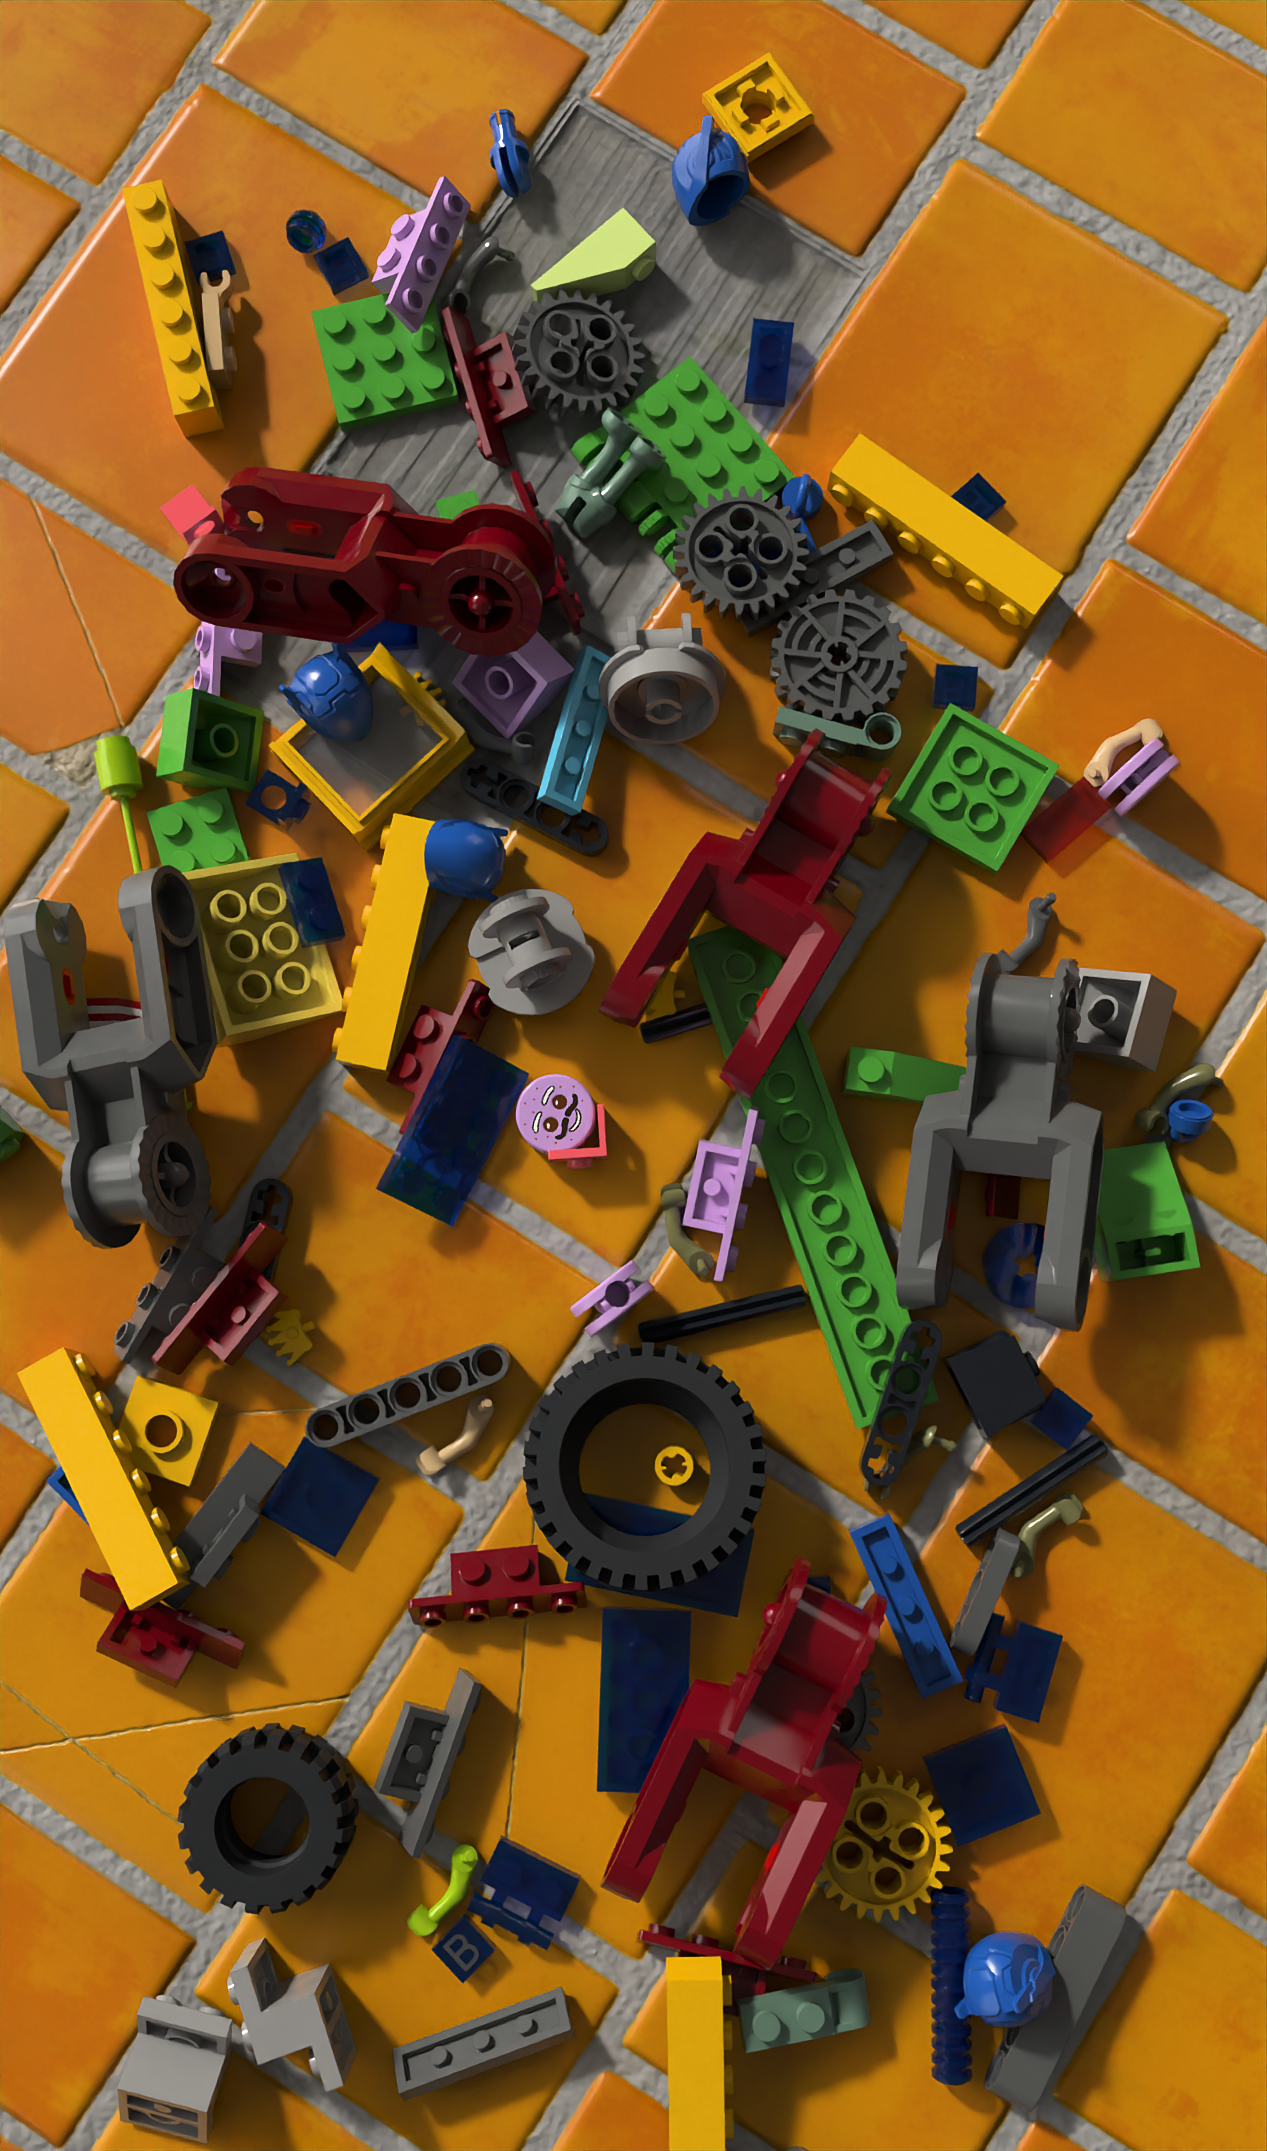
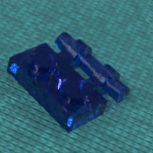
[964,1612,1063,1723]
[466,1835,580,1951]

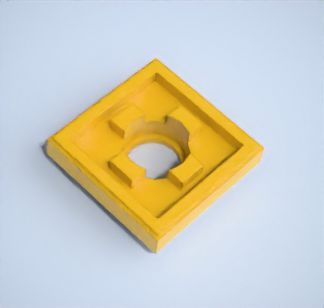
[702,52,814,164]
[118,1375,222,1487]

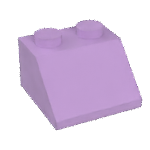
[452,631,575,739]

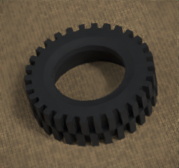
[523,1342,767,1592]

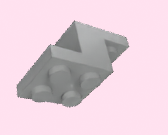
[227,1938,357,2092]
[117,1995,232,2144]

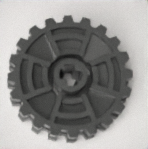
[769,589,908,727]

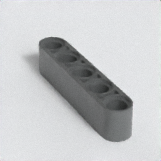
[305,1343,512,1448]
[984,1884,1126,2113]

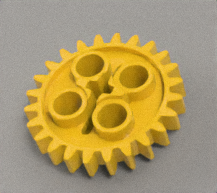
[815,1766,953,1923]

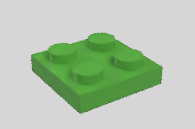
[146,787,251,873]

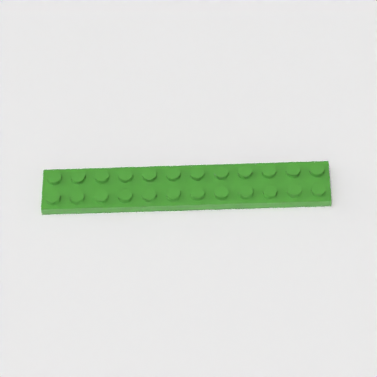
[686,926,939,1429]

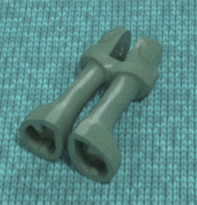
[555,407,667,539]

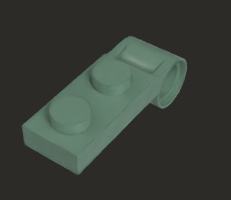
[773,706,902,761]
[736,1968,872,2053]

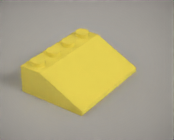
[182,852,343,1049]

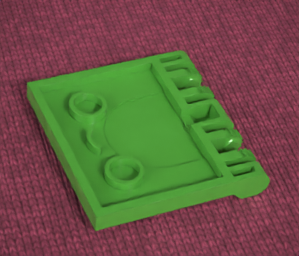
[571,356,795,574]

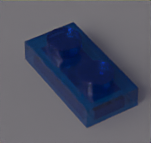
[744,318,794,407]
[278,857,346,948]

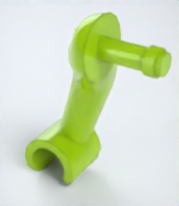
[407,1844,478,1936]

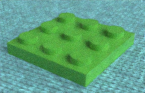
[311,292,459,431]
[885,703,1060,875]

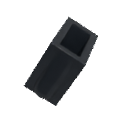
[941,1330,1047,1439]

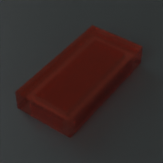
[1020,776,1112,864]

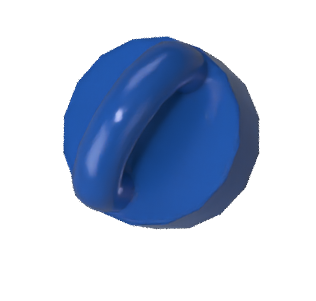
[781,474,823,521]
[1168,1099,1214,1144]

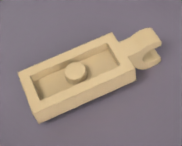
[200,270,237,390]

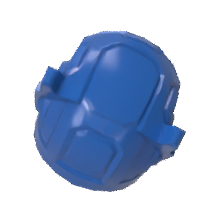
[672,115,750,226]
[279,643,373,742]
[424,819,508,903]
[954,1931,1056,2028]

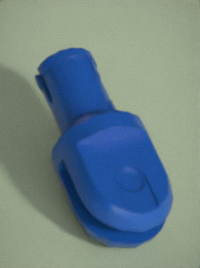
[489,109,531,198]

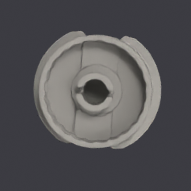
[599,613,726,744]
[468,889,595,1016]

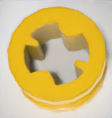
[655,1444,694,1486]

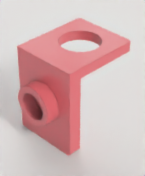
[160,485,225,547]
[548,1104,608,1169]

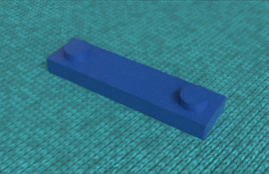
[849,1513,963,1699]

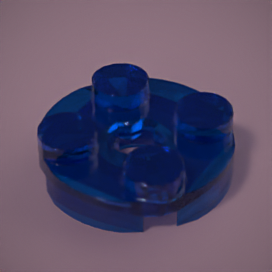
[982,1223,1045,1308]

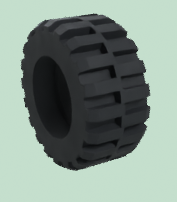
[178,1723,359,1914]

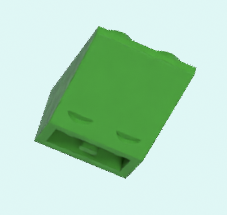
[1094,1141,1200,1282]

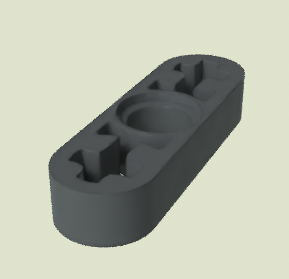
[949,1528,1020,1657]

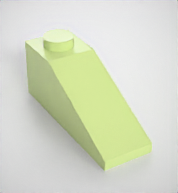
[531,208,656,303]

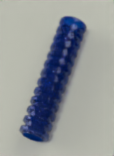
[930,1886,972,2085]

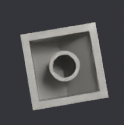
[1075,967,1177,1072]

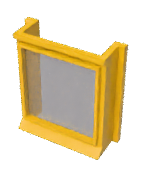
[268,642,476,852]

